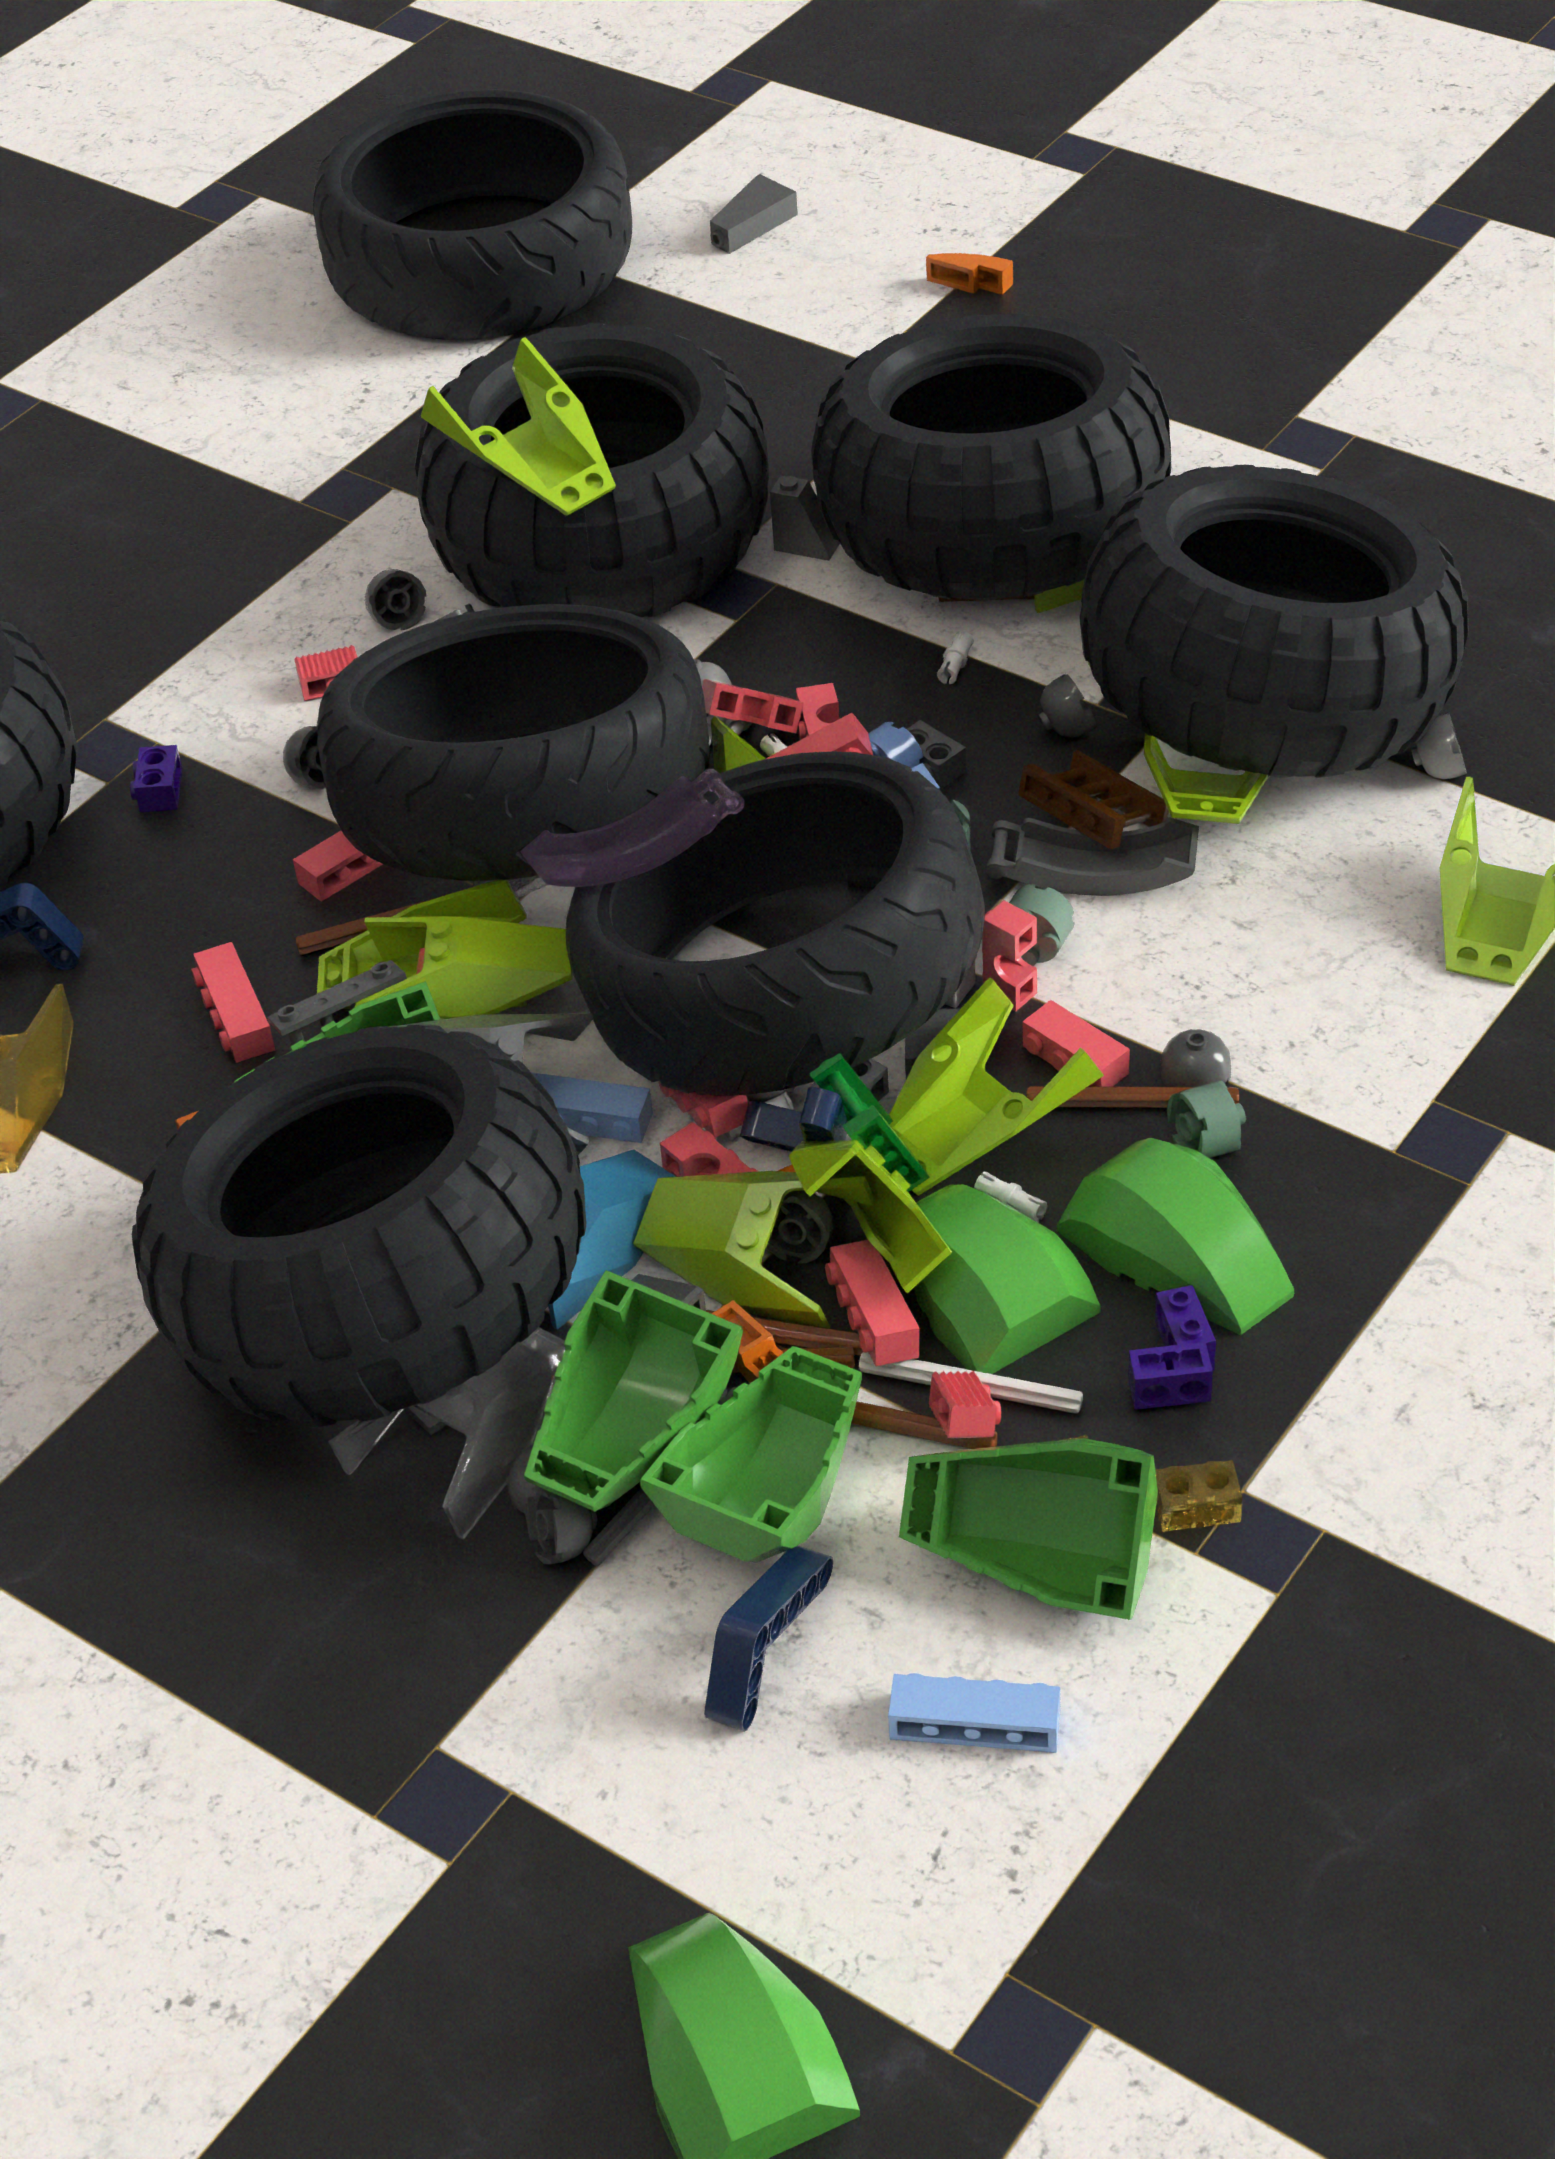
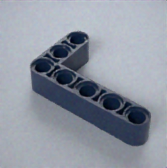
[0,883,84,970]
[740,1087,847,1152]
[704,1545,833,1732]

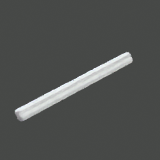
[859,1352,1083,1413]

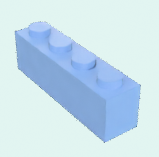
[531,1072,653,1143]
[888,1673,1060,1753]

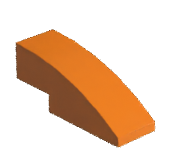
[926,253,1013,295]
[711,1300,783,1383]

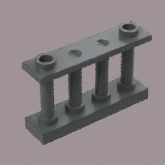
[267,960,407,1045]

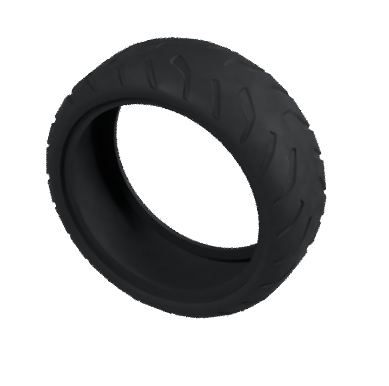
[313,89,632,340]
[316,604,710,881]
[566,751,985,1096]

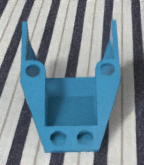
[548,1150,676,1330]

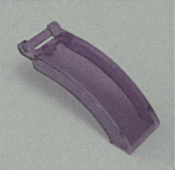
[520,769,744,887]

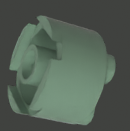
[1009,884,1075,966]
[1167,1080,1246,1158]

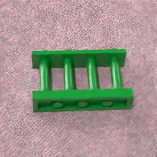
[809,1053,930,1192]

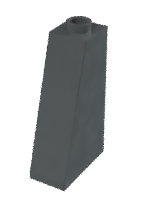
[710,174,798,254]

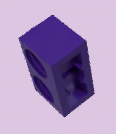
[130,745,183,812]
[1155,1285,1216,1371]
[1128,1342,1213,1410]

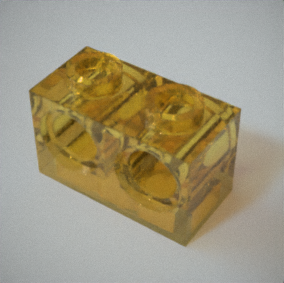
[1155,1460,1242,1532]

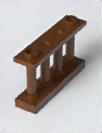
[1018,750,1169,849]

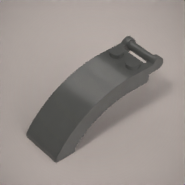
[985,817,1199,896]

